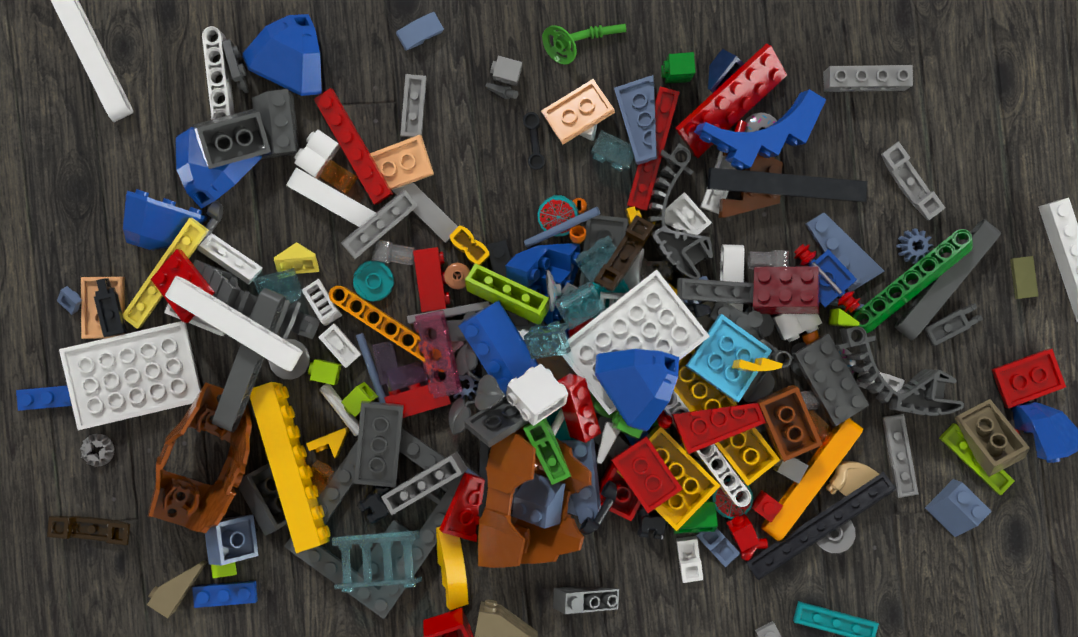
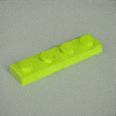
[939,423,1015,496]

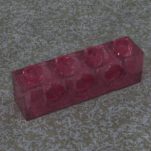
[414,310,462,399]

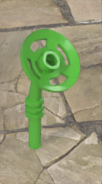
[542,24,626,64]

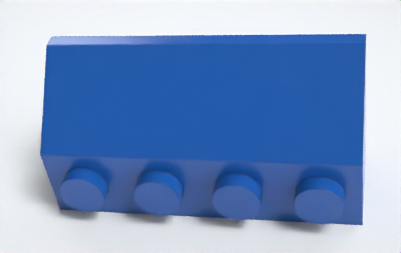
[458,300,539,396]

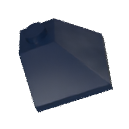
[708,49,744,93]

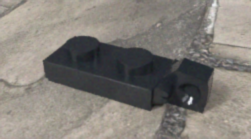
[94,278,127,337]

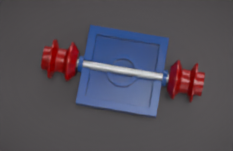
[794,244,860,313]

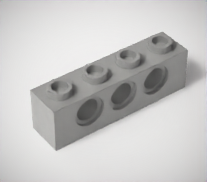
[823,65,913,92]
[381,452,467,515]

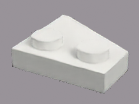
[657,192,712,235]

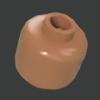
[444,262,470,290]

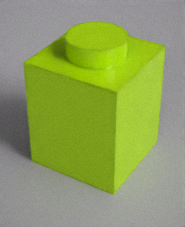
[308,359,342,385]
[341,382,378,417]

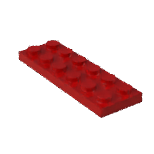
[675,43,787,158]

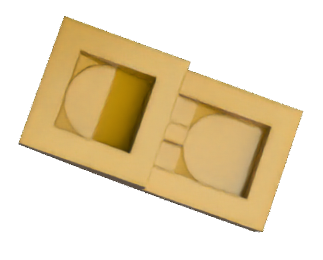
[732,357,783,372]

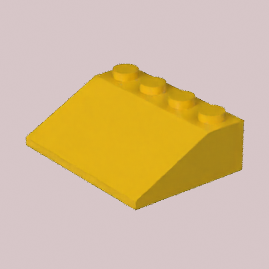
[617,425,721,531]

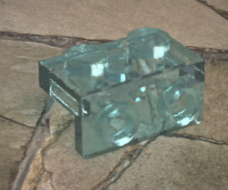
[590,130,634,172]
[575,236,616,283]
[254,268,302,303]
[554,281,606,330]
[524,321,571,359]

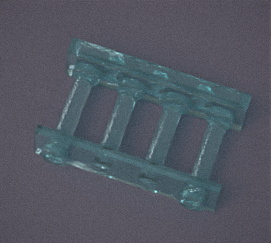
[332,530,422,592]

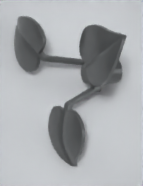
[743,306,807,402]
[449,341,505,435]

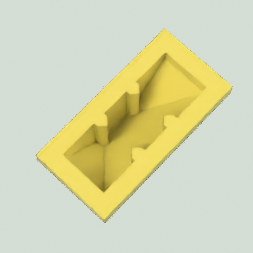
[274,242,319,275]

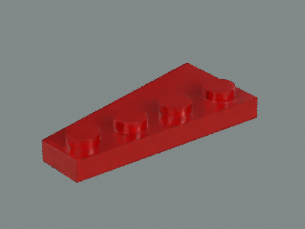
[671,403,766,454]

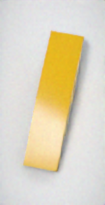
[436,527,469,610]

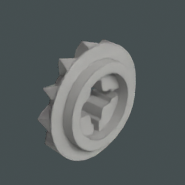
[80,434,114,467]

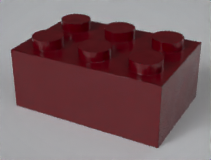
[753,266,819,314]

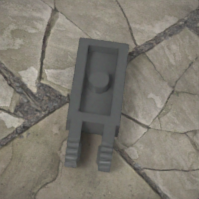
[923,303,983,346]

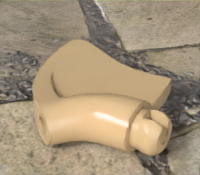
[826,461,879,496]

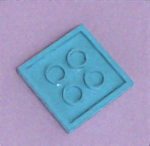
[685,314,772,402]

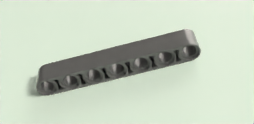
[894,219,1001,341]
[212,288,286,432]

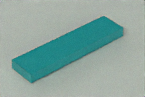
[793,601,879,637]

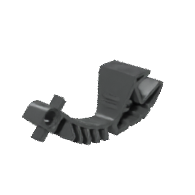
[648,143,713,279]
[193,259,320,340]
[835,326,964,416]

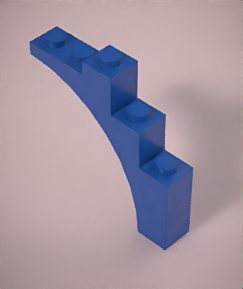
[694,89,826,170]

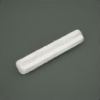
[320,384,359,436]

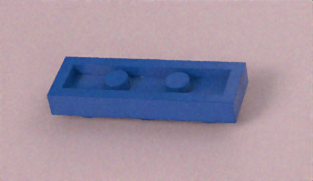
[16,385,72,411]
[192,581,258,608]

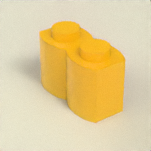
[449,225,490,266]

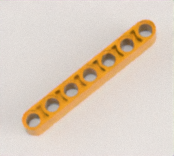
[329,286,453,372]
[761,418,863,541]

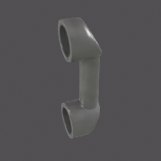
[196,201,223,249]

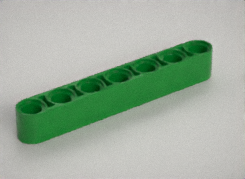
[853,229,973,333]

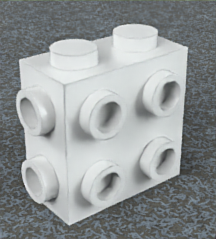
[506,364,568,426]

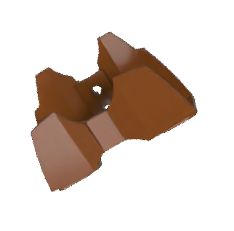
[147,382,252,533]
[478,426,592,568]

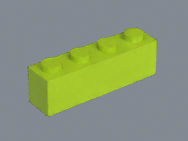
[465,263,550,326]

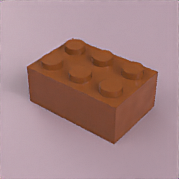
[754,385,823,462]

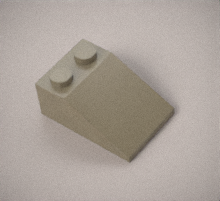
[955,399,1030,477]
[475,600,538,637]

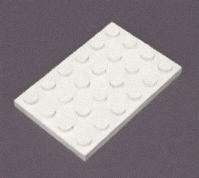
[557,269,710,415]
[59,321,201,430]

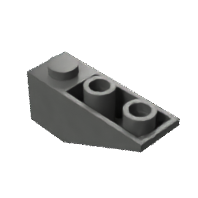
[553,586,619,614]

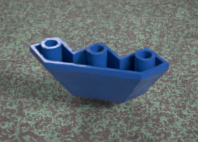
[243,14,322,96]
[176,127,262,209]
[123,189,207,251]
[505,243,582,327]
[595,349,679,431]
[1012,401,1078,463]

